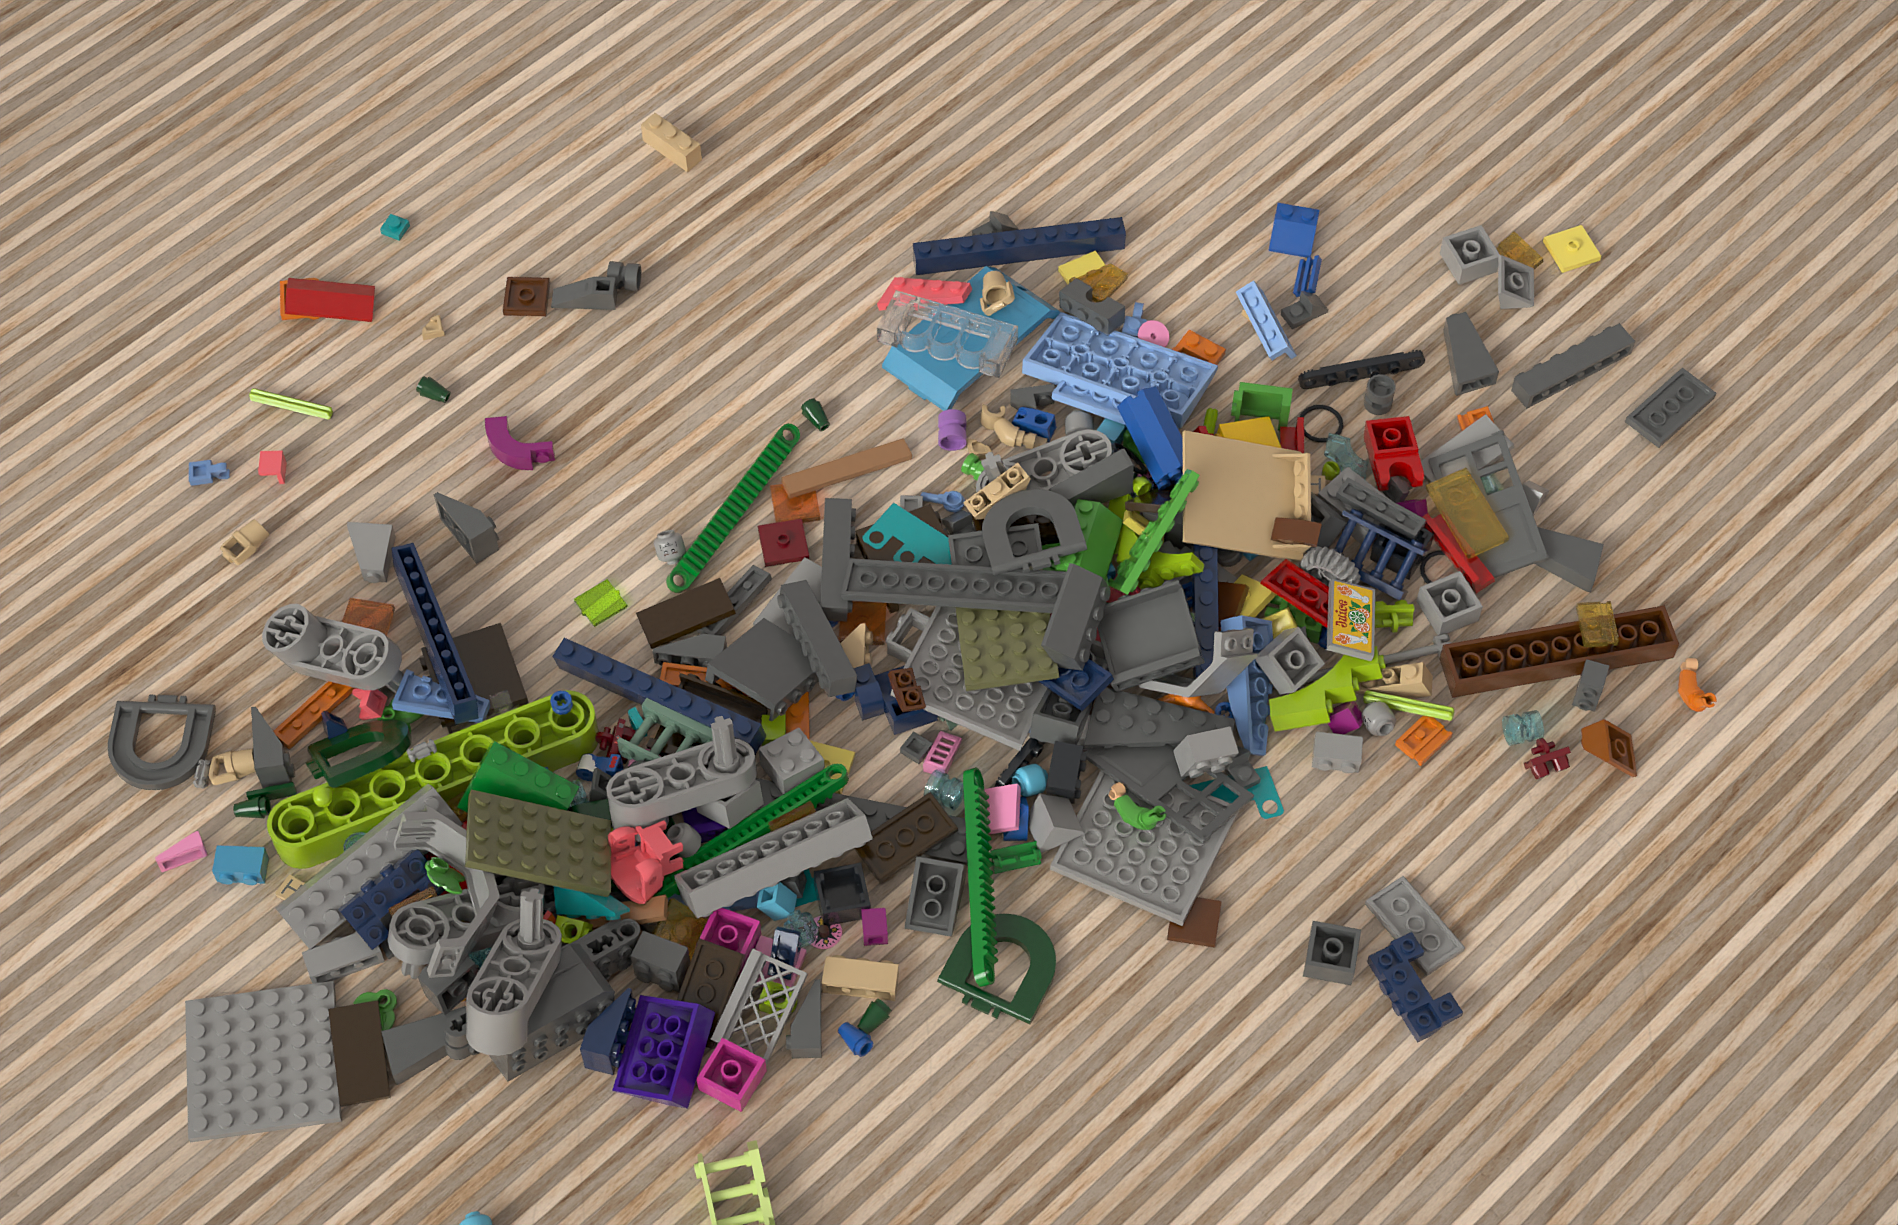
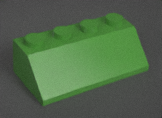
[1055,499,1123,581]

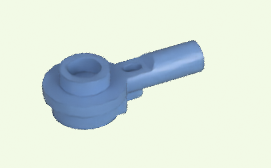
[921,491,965,512]

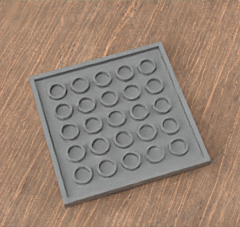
[891,606,1047,751]
[1050,770,1239,926]
[185,981,342,1143]

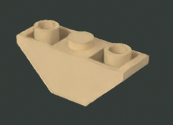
[963,462,1031,520]
[840,624,873,668]

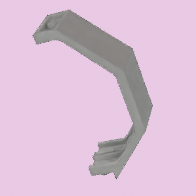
[1139,628,1259,697]
[393,804,500,978]

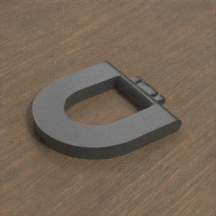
[982,489,1087,576]
[108,694,216,790]

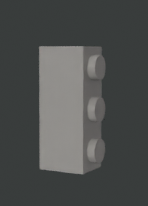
[302,932,385,983]

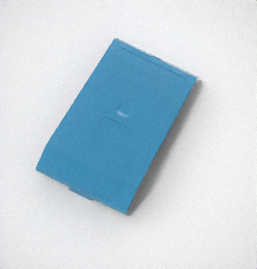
[882,266,1060,411]

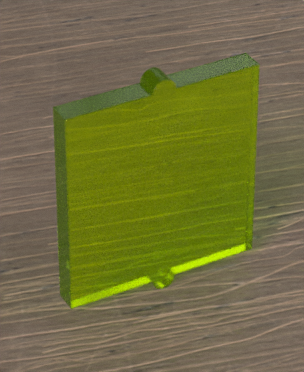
[574,579,628,627]

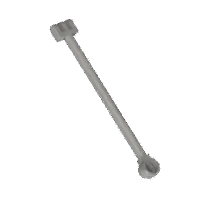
[1297,634,1452,690]

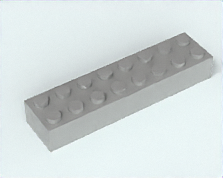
[275,784,463,949]
[674,798,873,918]

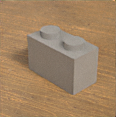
[1312,732,1363,773]

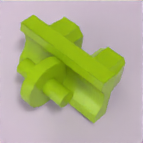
[1375,600,1414,633]

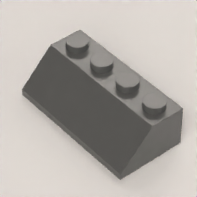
[1041,563,1111,670]

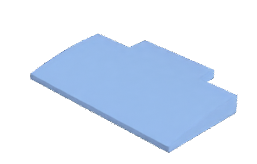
[1022,312,1218,428]

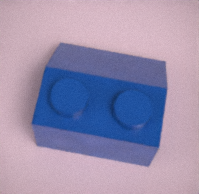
[1269,203,1320,258]

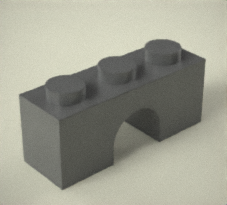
[1059,278,1125,335]

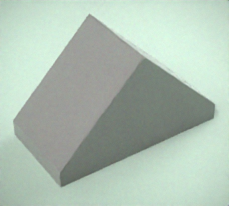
[1522,480,1549,516]

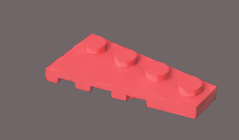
[877,277,972,311]

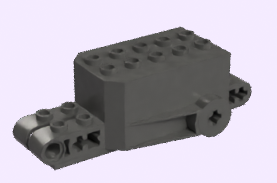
[445,919,640,1082]

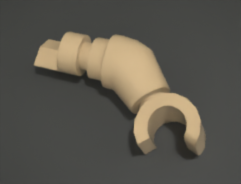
[980,404,1047,449]

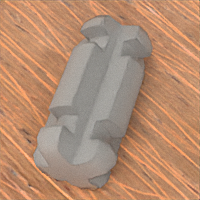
[407,739,437,762]
[193,759,211,789]

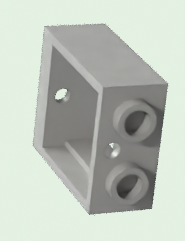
[886,608,930,663]

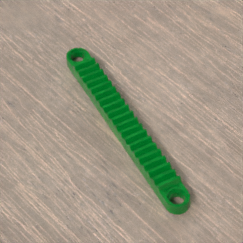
[666,423,800,593]
[653,763,849,898]
[963,767,998,987]

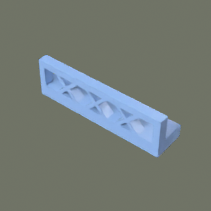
[1236,280,1297,361]

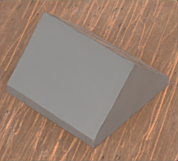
[1498,255,1534,309]
[1028,794,1084,853]

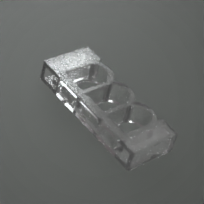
[877,290,1018,378]

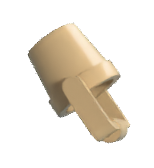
[980,271,1015,316]
[220,519,269,565]
[208,748,256,785]

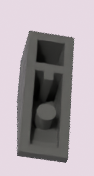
[786,979,822,1059]

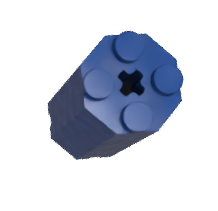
[1117,386,1183,490]

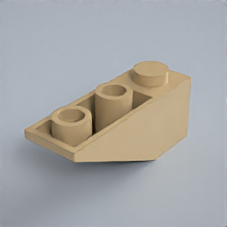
[1356,662,1433,699]

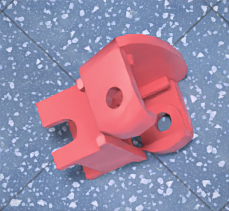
[608,820,683,904]

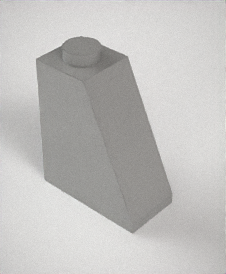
[347,522,396,583]

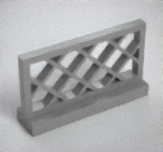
[711,949,808,1065]

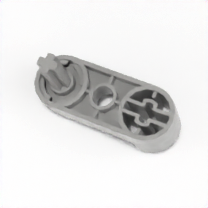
[976,429,1115,492]
[262,604,404,694]
[606,716,757,842]
[388,873,545,979]
[466,888,562,1056]

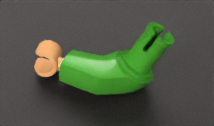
[1109,782,1166,830]

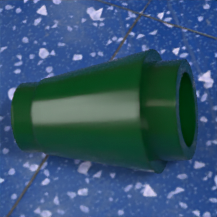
[416,376,451,403]
[801,398,830,432]
[233,795,271,819]
[857,998,892,1035]

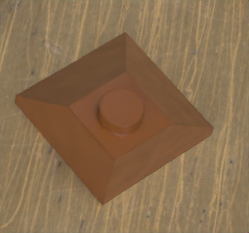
[1581,719,1637,777]

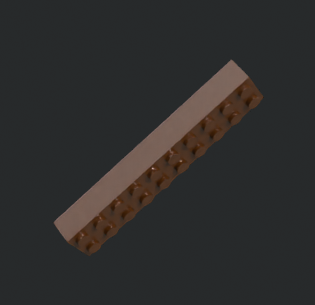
[1439,605,1679,698]

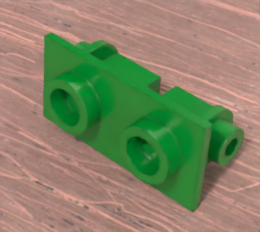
[990,841,1042,874]

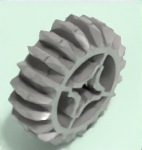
[1300,546,1361,587]

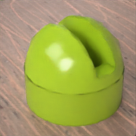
[1322,461,1340,481]
[1133,477,1152,496]
[313,788,333,808]

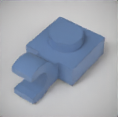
[1122,302,1147,338]
[189,460,230,486]

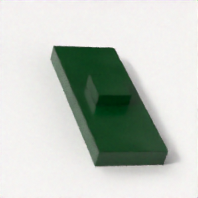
[246,782,297,800]

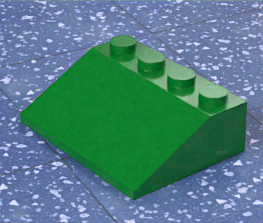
[457,741,580,813]

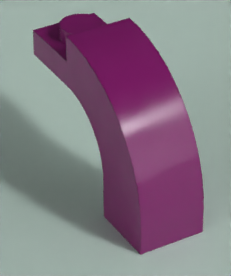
[485,416,555,470]

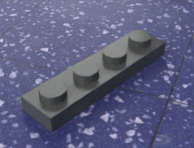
[1335,478,1426,539]
[697,565,772,635]

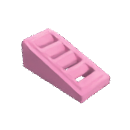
[923,731,962,779]
[155,831,208,872]

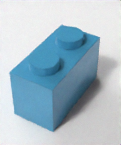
[212,845,269,885]

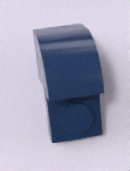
[853,663,885,721]

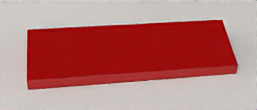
[285,278,375,322]
[1260,559,1329,628]

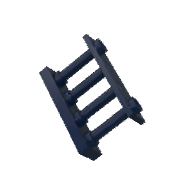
[1331,508,1428,600]

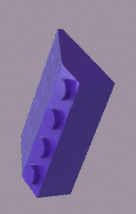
[612,995,715,1109]

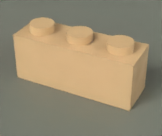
[641,113,702,172]
[822,955,899,1001]

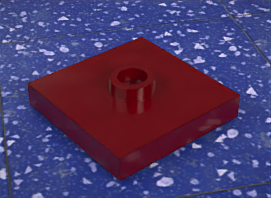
[758,518,810,567]

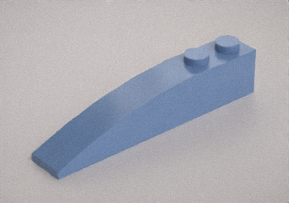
[1221,615,1273,756]

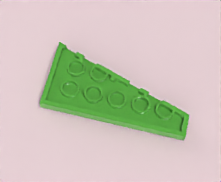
[1108,469,1200,595]

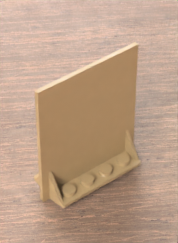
[1183,430,1311,561]

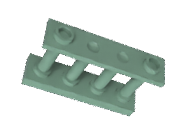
[617,698,713,762]

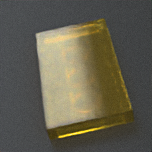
[1426,468,1509,559]

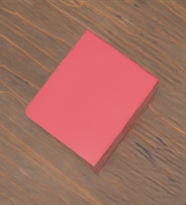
[258,451,287,484]
[352,688,388,720]

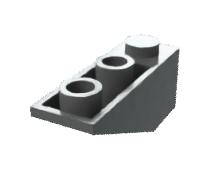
[551,277,618,310]
[653,634,727,668]

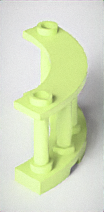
[694,1140,775,1225]

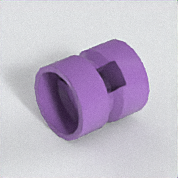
[938,409,967,451]

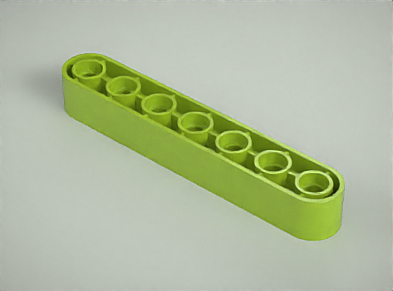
[267,690,599,869]

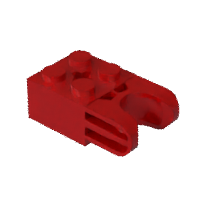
[1364,416,1424,491]

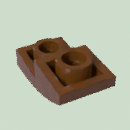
[1271,517,1322,547]
[888,668,926,712]

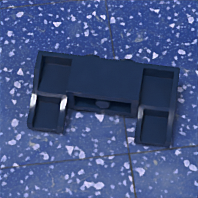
[338,849,445,950]
[1367,932,1463,1043]

